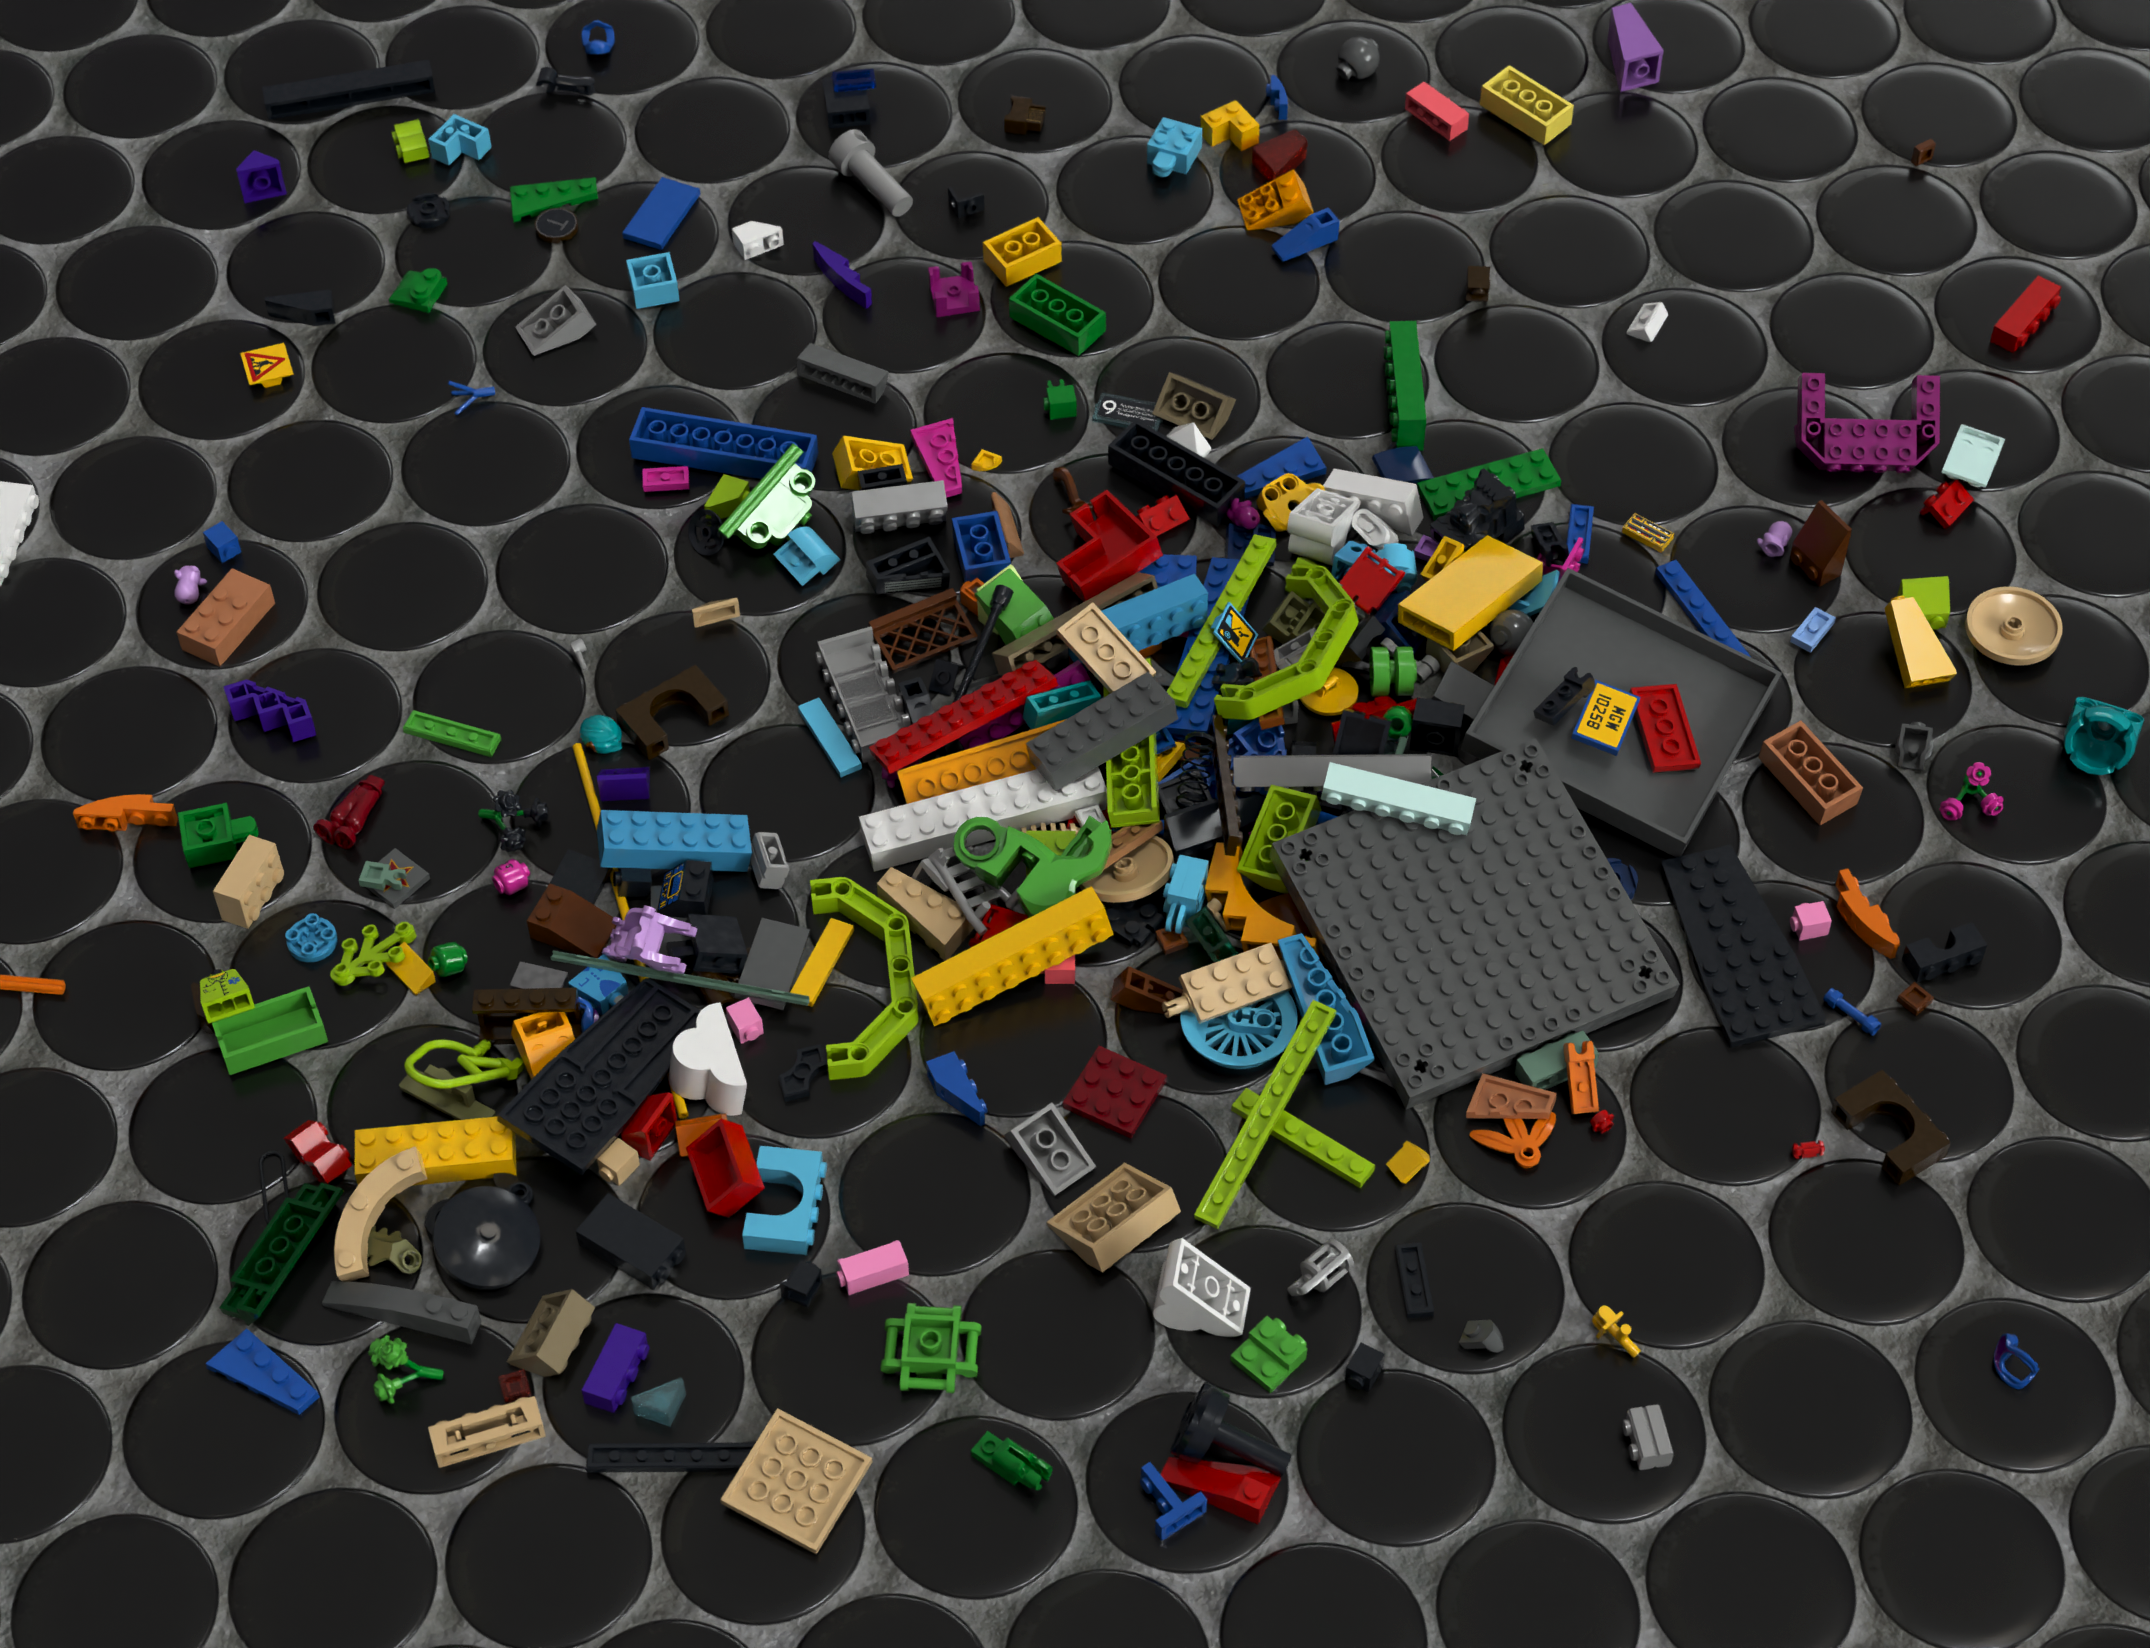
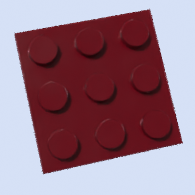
[1063,1046,1167,1138]

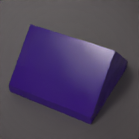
[236,150,287,203]
[597,767,650,801]

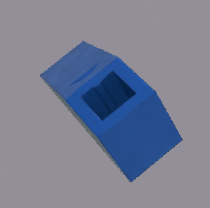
[1271,207,1340,262]
[926,1051,988,1126]

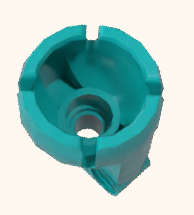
[2063,697,2144,775]

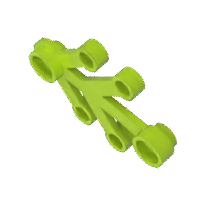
[330,922,417,986]

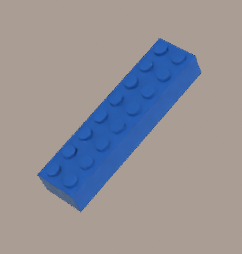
[629,407,818,479]

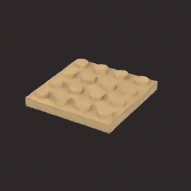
[720,1408,873,1554]

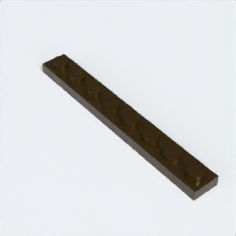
[1208,715,1243,856]

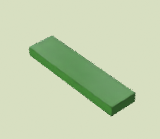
[403,710,501,757]

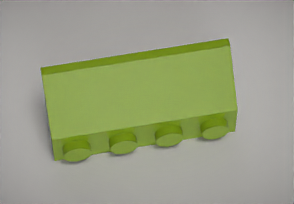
[1237,784,1322,894]

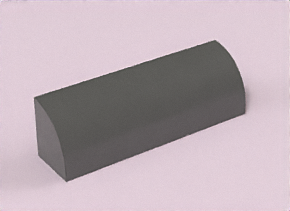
[797,343,889,404]

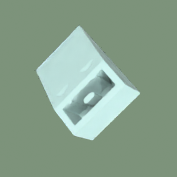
[1941,424,2005,488]

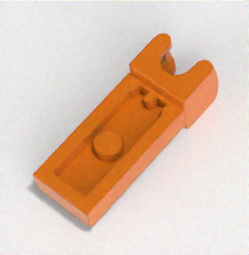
[1563,1041,1599,1114]

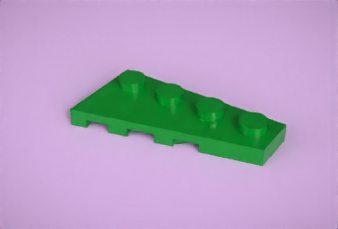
[510,177,598,222]

